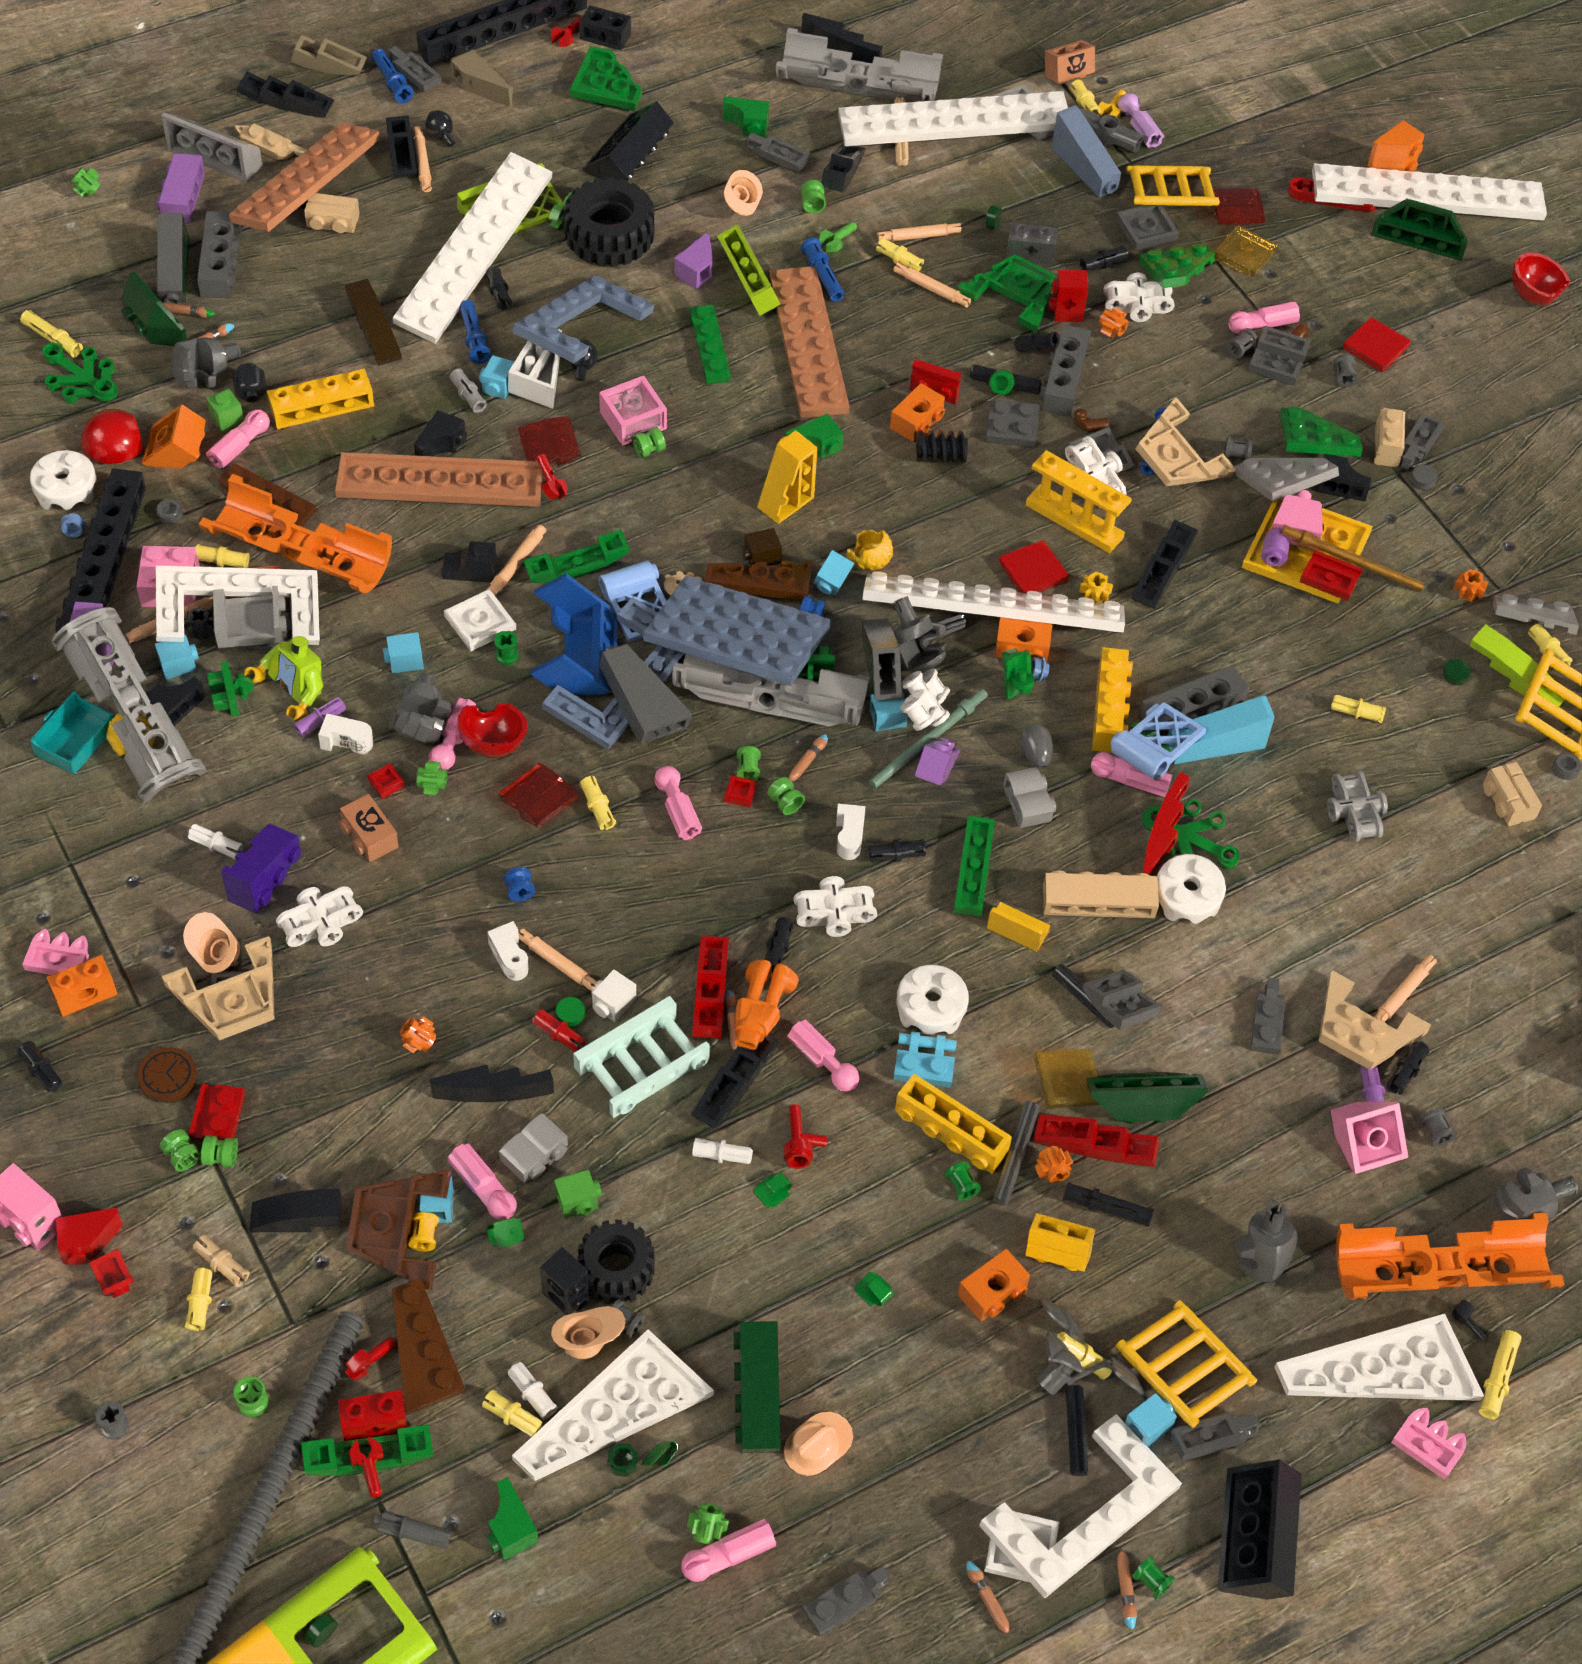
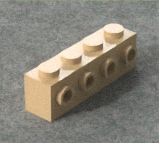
[1043,871,1159,918]

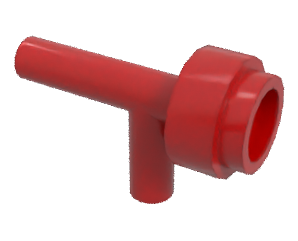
[783,1104,827,1169]

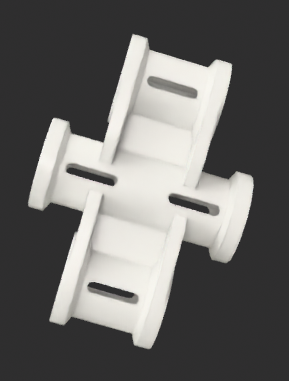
[1103,272,1174,322]
[1065,436,1126,495]
[900,668,950,731]
[793,876,877,937]
[276,887,363,947]

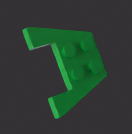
[957,254,1055,332]

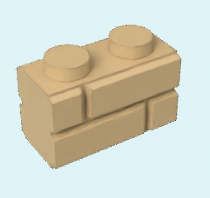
[305,193,359,233]
[1374,408,1405,467]
[1483,762,1542,826]

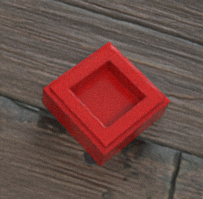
[367,763,405,799]
[724,775,757,808]

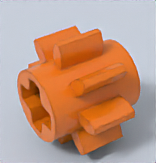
[1098,307,1129,338]
[1453,569,1488,602]
[400,1016,436,1053]
[1035,1146,1073,1183]

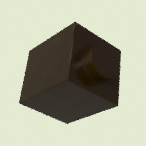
[741,528,782,566]

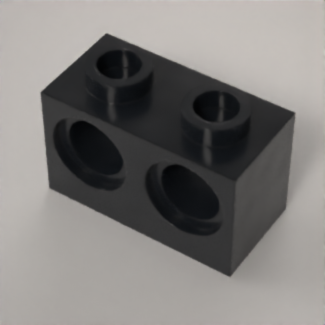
[579,5,631,51]
[540,1247,590,1315]

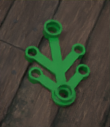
[42,342,118,403]
[1142,799,1240,870]

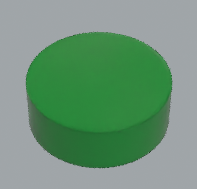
[989,369,1015,395]
[556,997,585,1027]

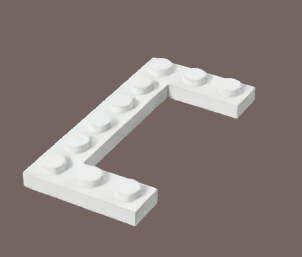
[156,566,320,645]
[979,1414,1182,1598]

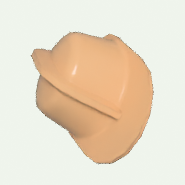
[724,170,763,216]
[183,912,240,974]
[551,1306,626,1359]
[784,1412,853,1476]

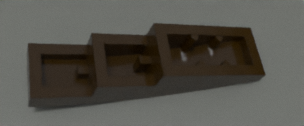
[344,278,402,366]

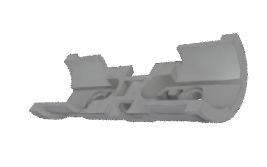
[776,28,943,103]
[51,607,208,804]
[672,654,870,726]

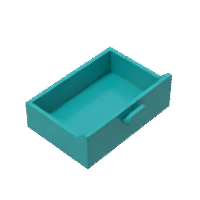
[30,691,115,775]

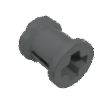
[1226,328,1258,359]
[1333,354,1358,387]
[1224,437,1253,460]
[1420,1108,1457,1147]
[611,1299,645,1339]
[95,1401,129,1440]

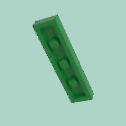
[690,305,731,385]
[954,816,995,917]

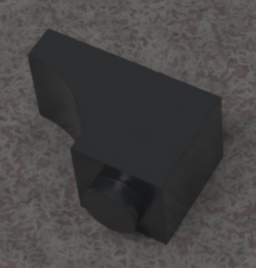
[414,410,467,457]
[1316,454,1371,502]
[442,541,497,583]
[146,677,205,726]

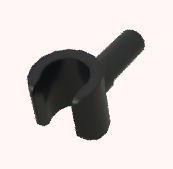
[1452,1300,1487,1342]

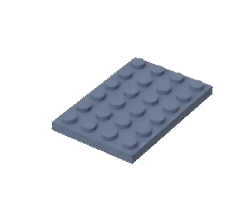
[643,576,831,686]

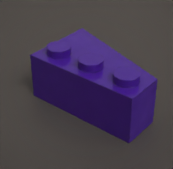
[221,823,301,914]

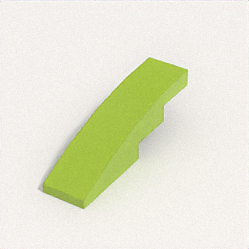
[1469,624,1565,707]

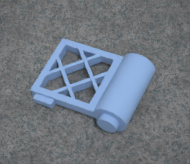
[598,560,666,643]
[1111,702,1206,780]

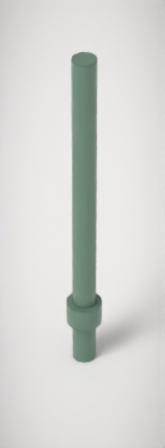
[869,689,988,789]

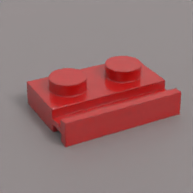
[910,359,962,405]
[1300,550,1363,601]
[188,1083,246,1141]

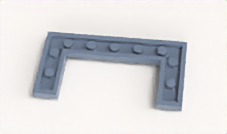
[512,275,654,363]
[542,597,686,750]

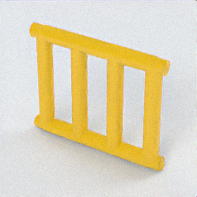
[1126,165,1220,206]
[1515,649,1582,760]
[1115,1300,1257,1428]

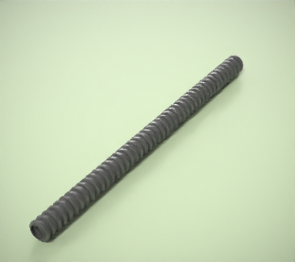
[170,1311,365,1664]

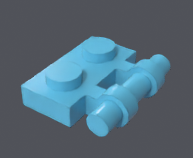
[893,1031,957,1088]

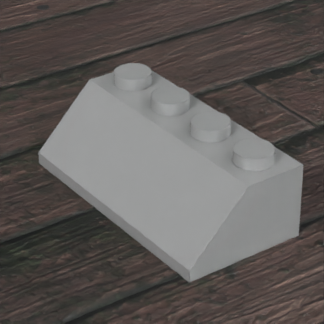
[161,112,262,182]

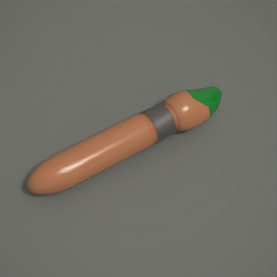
[162,302,215,318]

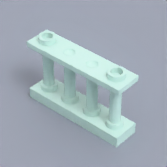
[573,996,710,1118]

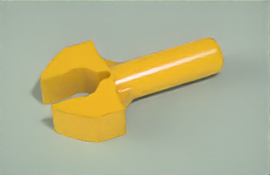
[1097,90,1126,119]

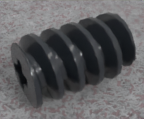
[916,430,968,463]

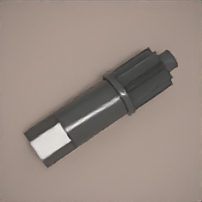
[373,1511,452,1549]

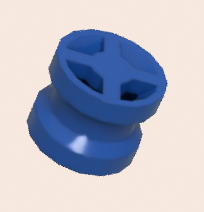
[800,596,826,617]
[503,867,536,901]

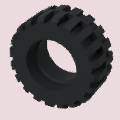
[564,177,655,267]

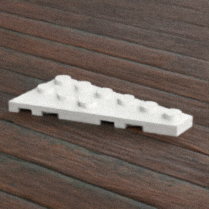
[1274,1314,1484,1401]
[512,1330,714,1481]

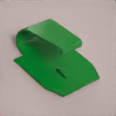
[753,1172,793,1208]
[486,1218,524,1248]
[854,1272,893,1307]
[641,1441,678,1466]

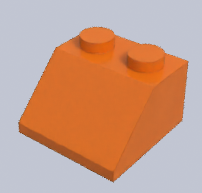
[1367,120,1425,172]
[142,404,206,469]

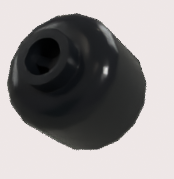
[232,363,267,402]

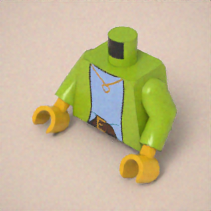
[244,636,323,721]

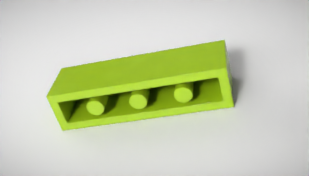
[717,224,781,316]

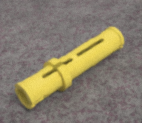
[20,310,83,357]
[1479,1330,1521,1420]

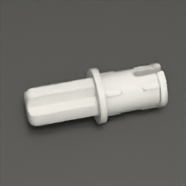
[188,824,244,860]
[692,1138,753,1164]
[508,1362,558,1420]

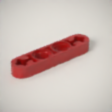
[1288,177,1377,213]

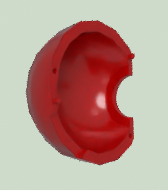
[1511,252,1570,306]
[81,409,143,464]
[458,703,528,758]

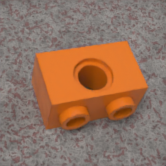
[890,383,945,442]
[995,617,1052,663]
[47,955,118,1017]
[958,1248,1030,1322]

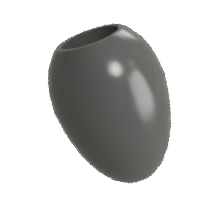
[1020,724,1053,768]

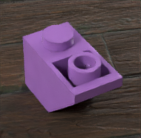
[674,233,712,289]
[915,738,961,785]

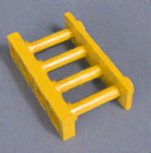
[1026,450,1132,554]

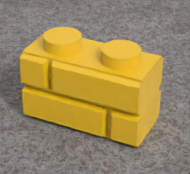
[1025,1213,1095,1272]

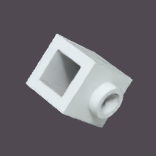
[591,970,637,1022]

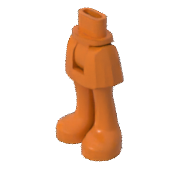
[734,960,799,1050]

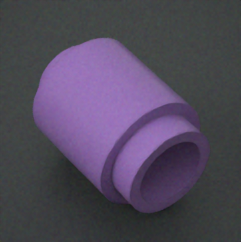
[1261,528,1290,566]

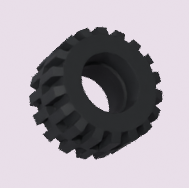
[577,1219,654,1305]

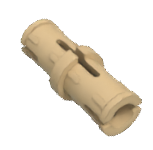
[192,1235,250,1287]

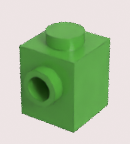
[207,389,244,435]
[554,1170,602,1219]

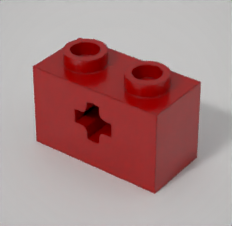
[1049,270,1089,322]
[338,1390,407,1441]

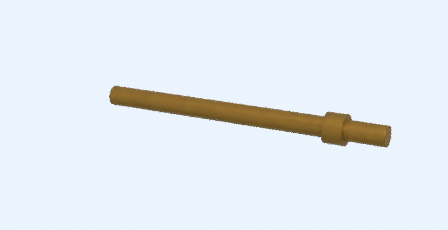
[1280,524,1424,592]

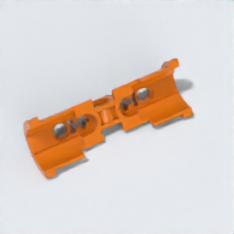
[199,474,392,593]
[1336,1213,1565,1300]

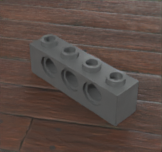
[197,211,241,298]
[1039,324,1091,416]
[1138,665,1249,736]

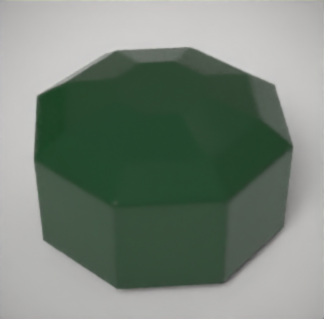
[607,1443,638,1477]

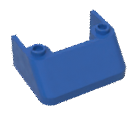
[530,573,618,695]

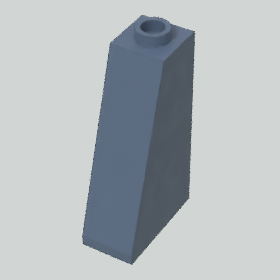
[1052,105,1121,198]

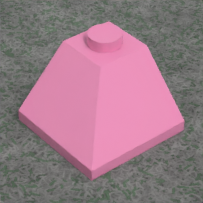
[1330,1101,1408,1174]

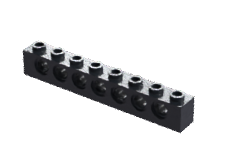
[416,0,587,66]
[55,468,146,633]

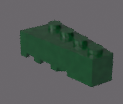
[733,1321,781,1453]

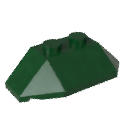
[1371,198,1468,261]
[121,271,188,346]
[1086,1072,1208,1124]

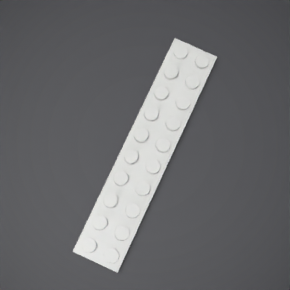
[838,91,1068,146]
[393,152,552,344]
[1312,163,1547,220]
[863,572,1125,632]

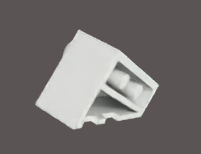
[508,329,562,409]

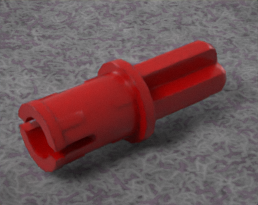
[532,1009,587,1053]

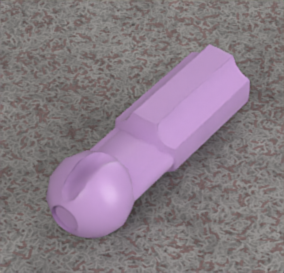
[1118,93,1164,148]

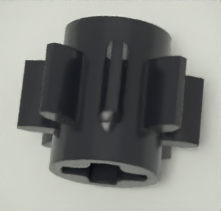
[184,607,214,641]

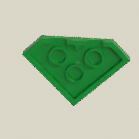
[570,46,642,111]
[1139,243,1215,288]
[1279,406,1363,457]

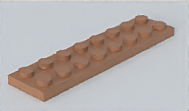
[229,122,380,232]
[769,266,850,418]
[335,452,543,507]

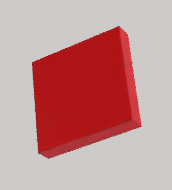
[1343,317,1411,372]
[998,540,1069,593]

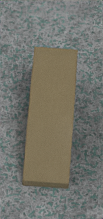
[290,35,367,75]

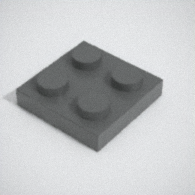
[1116,205,1179,251]
[986,399,1040,448]

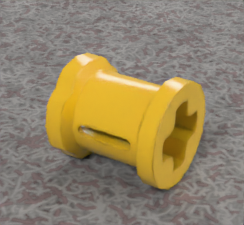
[408,1212,439,1252]

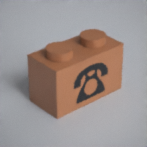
[1045,40,1095,84]
[339,794,399,862]

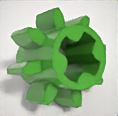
[71,167,101,197]
[417,761,447,796]
[687,1503,729,1544]

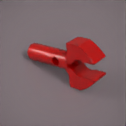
[551,16,582,47]
[536,454,568,500]
[344,1337,396,1380]
[350,1437,383,1498]

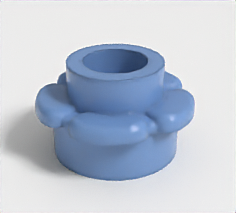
[61,513,87,538]
[1031,656,1049,682]

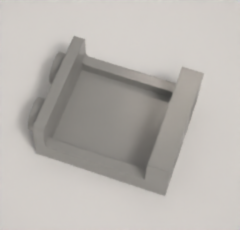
[213,586,287,648]

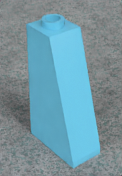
[1167,695,1275,764]

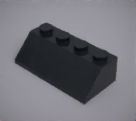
[582,101,674,181]
[1218,1459,1301,1600]

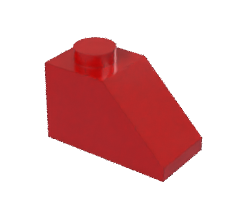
[55,1207,123,1265]

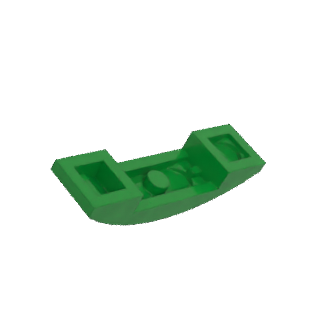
[523,529,630,583]
[301,1424,433,1476]

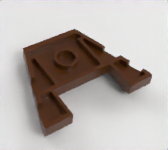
[346,1170,451,1290]

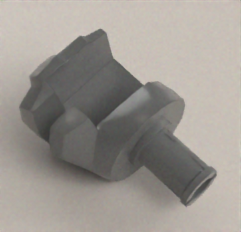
[171,337,241,389]
[893,596,946,672]
[393,673,451,744]
[1493,1167,1579,1221]
[1234,1201,1298,1282]

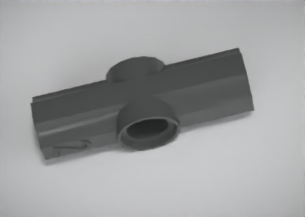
[1080,108,1144,153]

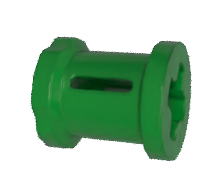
[494,631,519,665]
[944,1161,981,1201]
[1132,1556,1175,1600]

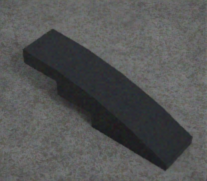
[801,13,883,63]
[236,71,334,118]
[1131,520,1198,609]
[691,1034,779,1130]
[430,1064,554,1102]

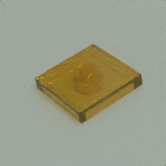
[1214,225,1278,278]
[1034,1049,1100,1109]

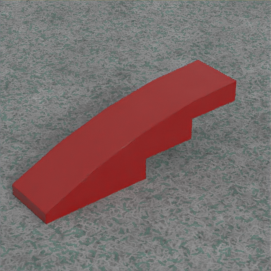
[1143,772,1190,876]
[692,936,729,1039]
[1034,1114,1160,1167]

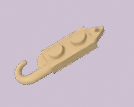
[235,123,307,161]

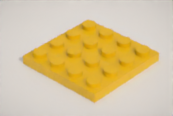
[1242,497,1373,604]

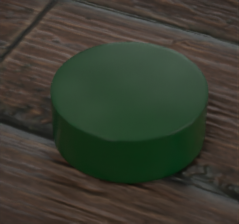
[986,205,1002,230]
[1443,659,1471,685]
[305,1614,338,1648]

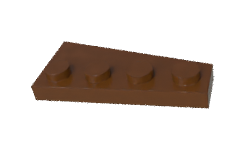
[218,463,317,537]
[704,560,814,601]
[392,1278,465,1416]

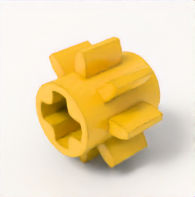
[1079,572,1113,603]

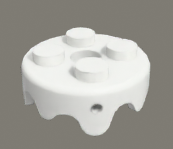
[30,450,97,510]
[1157,854,1226,924]
[896,965,969,1035]

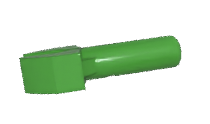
[549,192,572,229]
[819,222,857,252]

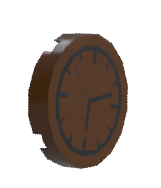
[137,1047,197,1103]

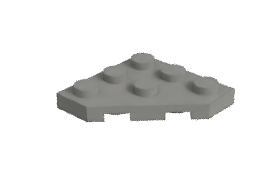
[1234,458,1339,502]

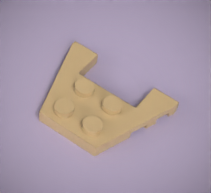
[1135,398,1237,486]
[162,936,275,1041]
[1319,970,1431,1070]

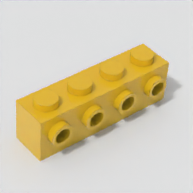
[267,368,374,429]
[1092,647,1133,753]
[895,1074,1012,1174]

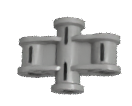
[1327,770,1388,842]

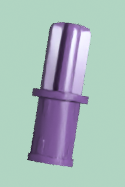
[293,697,346,738]
[1360,1066,1385,1102]

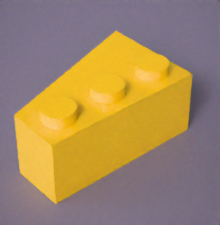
[757,430,817,524]

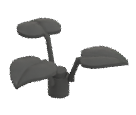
[1036,1297,1147,1402]

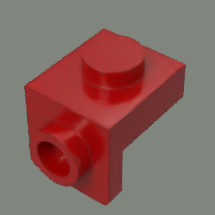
[89,1249,134,1299]

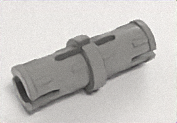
[449,369,487,413]

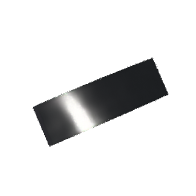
[386,115,417,178]
[821,142,865,192]
[249,1189,342,1232]

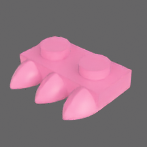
[22,929,89,975]
[1391,1408,1466,1480]

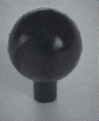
[425,110,456,147]
[569,339,598,381]

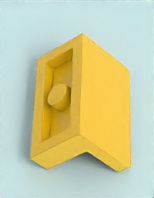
[987,902,1050,952]

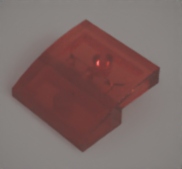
[1213,188,1265,224]
[518,416,581,466]
[499,762,579,828]

